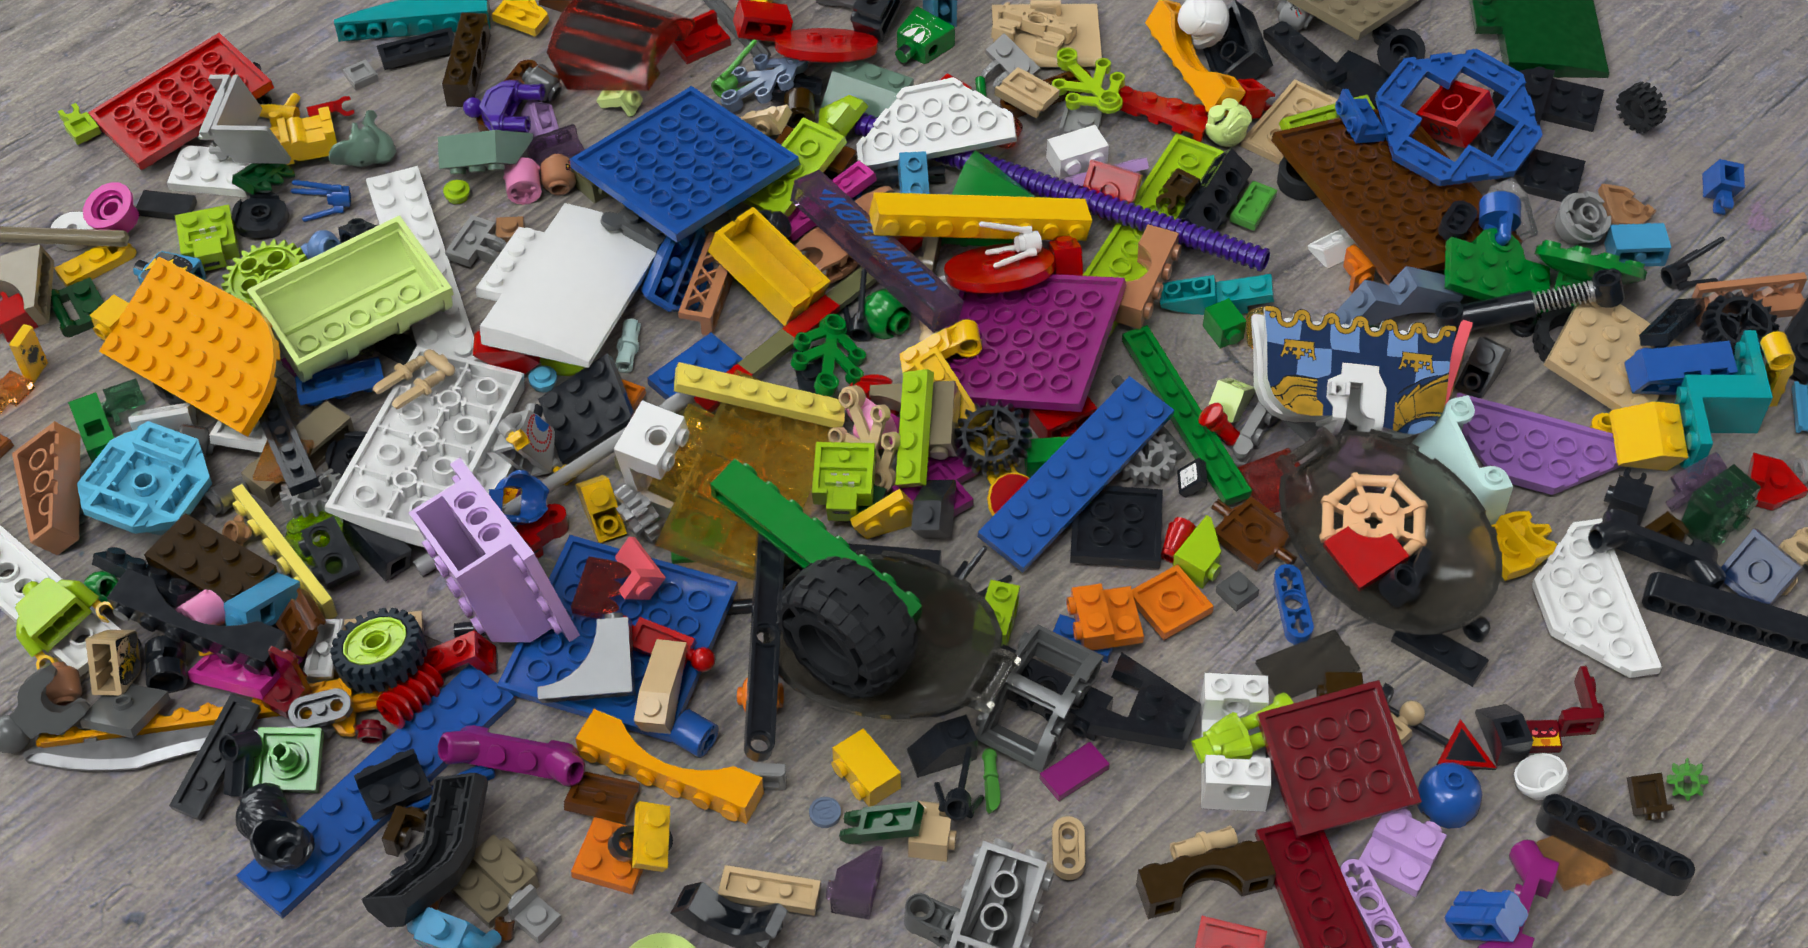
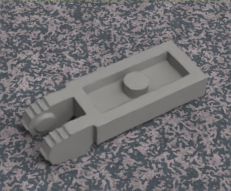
[1232,402,1274,469]

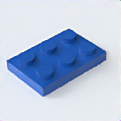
[647,332,743,400]
[295,356,384,406]

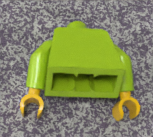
[15,577,113,670]

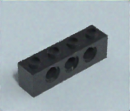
[1176,148,1253,249]
[985,644,1113,741]

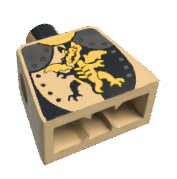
[85,630,141,696]

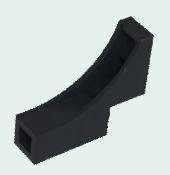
[342,519,411,582]

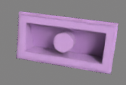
[521,100,562,148]

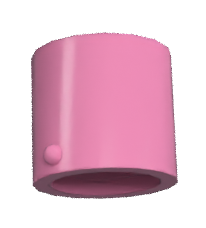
[503,157,542,205]
[174,589,225,626]

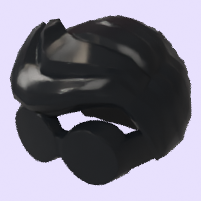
[235,782,292,840]
[250,816,315,872]

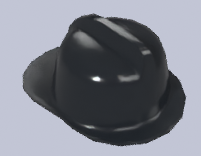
[1377,28,1426,75]

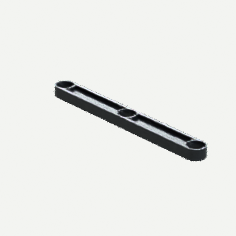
[744,533,784,762]

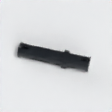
[867,165,945,188]

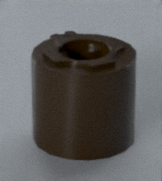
[784,87,815,128]

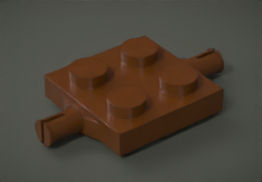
[1211,496,1297,571]

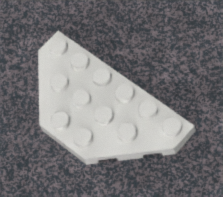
[856,77,1017,170]
[1532,518,1662,678]

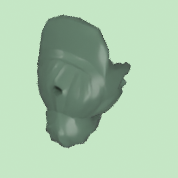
[328,110,396,167]

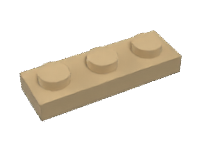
[718,865,821,916]

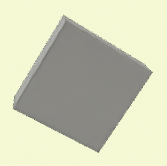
[343,59,379,90]
[753,763,787,790]

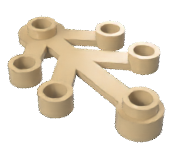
[828,385,900,492]

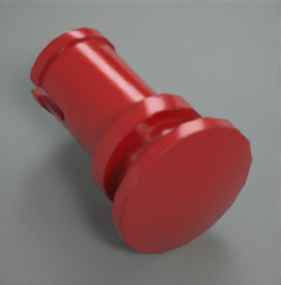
[1198,403,1240,446]

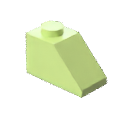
[1208,378,1255,423]

